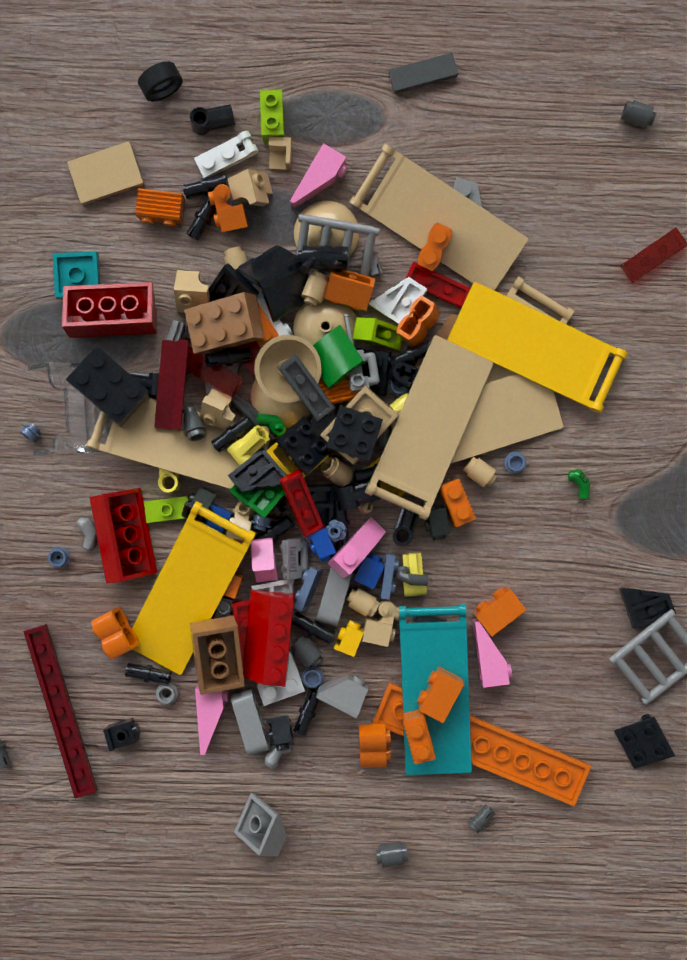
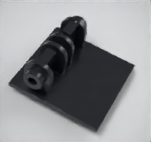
[326,405,383,461]
[276,416,333,475]
[614,714,675,769]

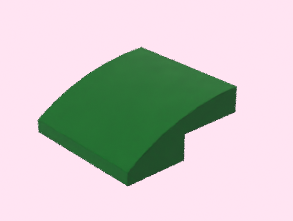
[313,325,365,389]
[229,485,285,519]

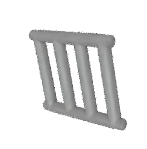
[296,214,380,282]
[609,609,687,705]

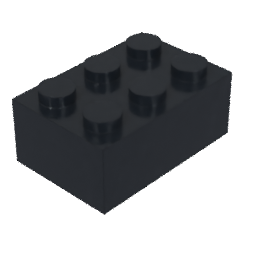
[66,346,150,428]

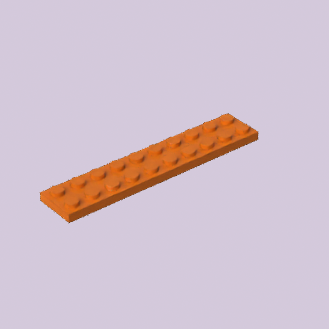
[372,682,591,807]

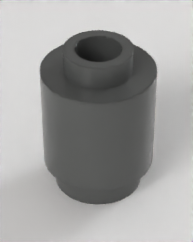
[621,100,656,129]
[291,635,323,668]
[376,841,408,868]

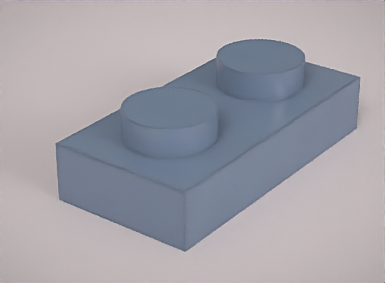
[380,553,399,600]
[294,567,323,612]

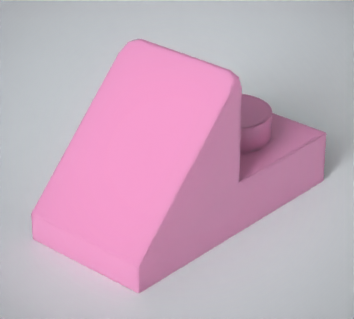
[251,538,278,583]

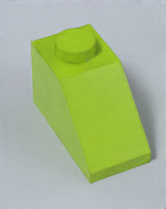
[352,317,402,351]

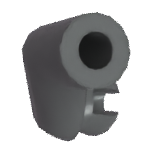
[396,566,429,586]

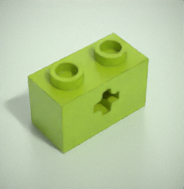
[260,90,285,144]

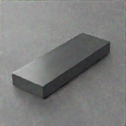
[389,53,458,94]
[277,354,335,422]

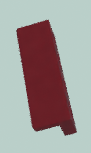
[154,339,189,431]

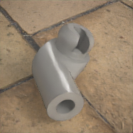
[77,517,97,550]
[265,745,293,769]

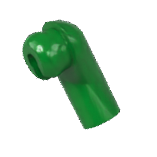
[256,413,286,436]
[568,469,590,499]

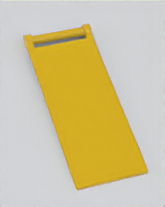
[447,282,628,413]
[132,501,256,675]

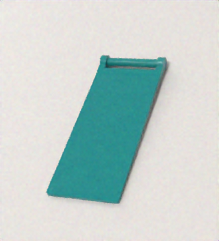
[399,604,472,775]

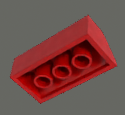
[62,282,157,338]
[89,488,157,584]
[243,589,295,687]

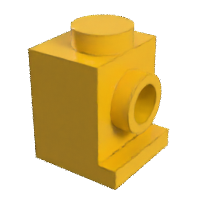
[334,620,364,657]

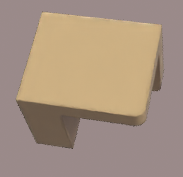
[269,136,292,171]

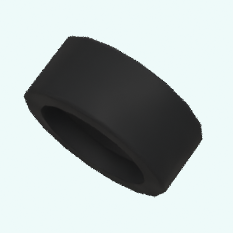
[138,61,183,102]

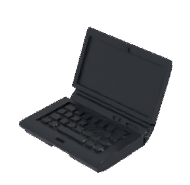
[236,245,309,323]

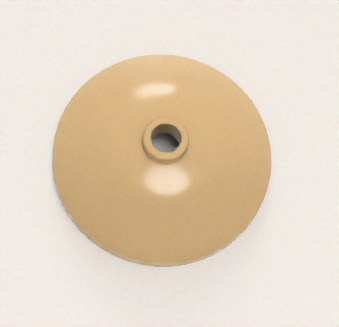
[294,200,359,262]
[293,299,357,346]
[254,335,322,403]
[251,379,311,428]

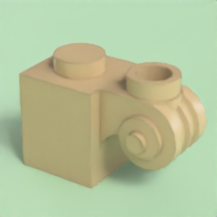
[226,502,255,551]
[362,600,399,647]

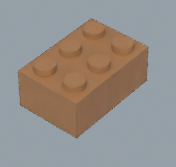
[184,292,265,355]
[190,615,245,695]

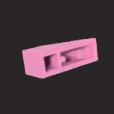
[290,143,348,209]
[327,517,387,578]
[472,618,512,688]
[195,685,229,755]

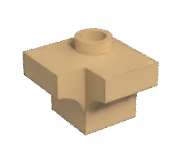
[228,169,273,207]
[174,270,210,313]
[200,388,236,431]

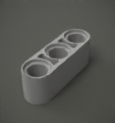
[316,567,352,626]
[231,689,270,756]

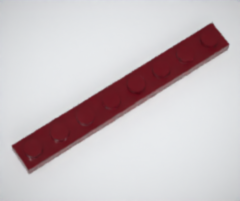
[23,624,98,799]

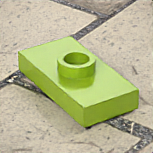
[144,496,189,523]

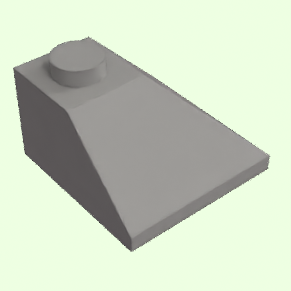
[316,675,368,718]
[234,793,287,856]

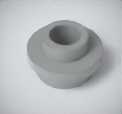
[156,683,178,705]

